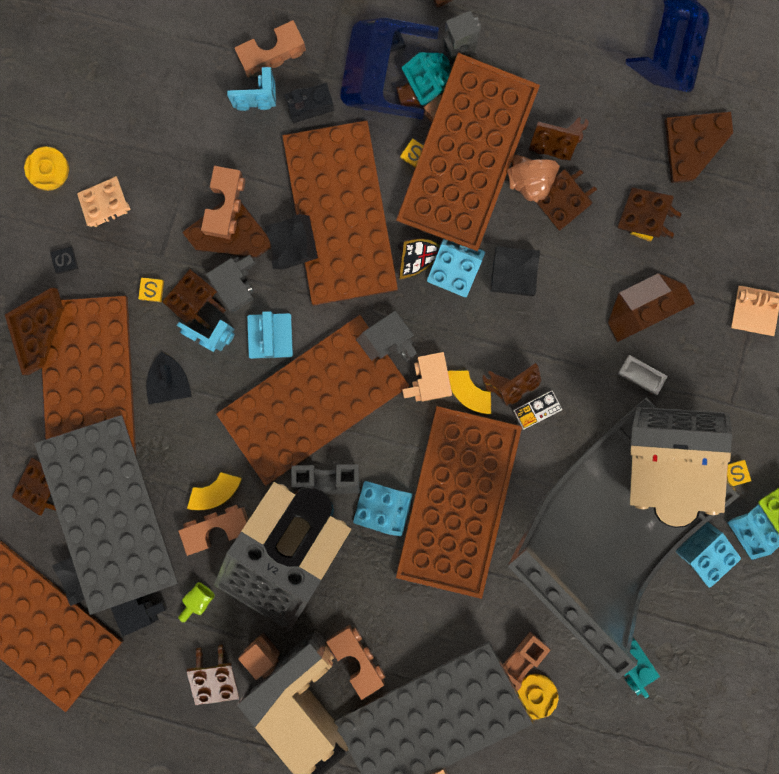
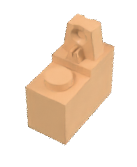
[402,352,452,402]

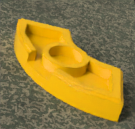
[448,371,491,414]
[187,472,242,510]

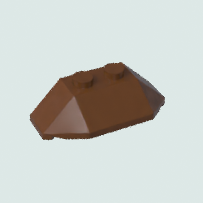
[607,273,695,342]

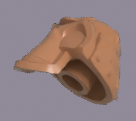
[507,155,560,202]

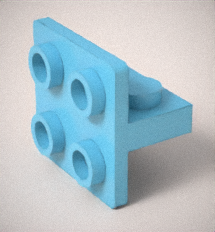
[247,311,293,359]

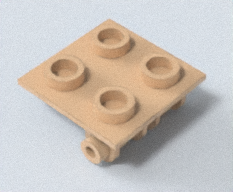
[77,176,131,227]
[731,286,779,336]

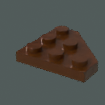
[665,112,733,183]
[182,200,271,258]
[5,288,64,375]

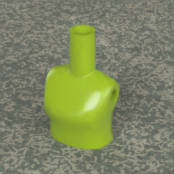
[178,582,215,622]

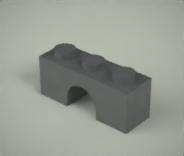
[443,11,481,64]
[291,464,360,495]

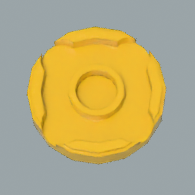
[24,146,69,191]
[517,674,559,720]

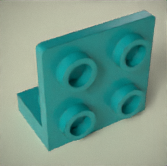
[401,52,451,105]
[624,638,660,699]

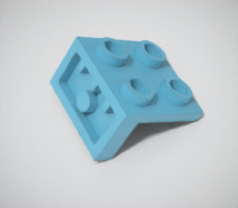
[227,67,276,111]
[427,239,486,297]
[353,481,413,536]
[728,504,779,560]
[676,522,741,588]

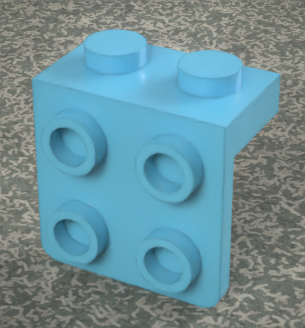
[176,320,235,352]

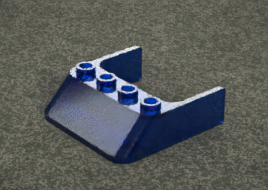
[625,0,710,92]
[340,18,439,120]

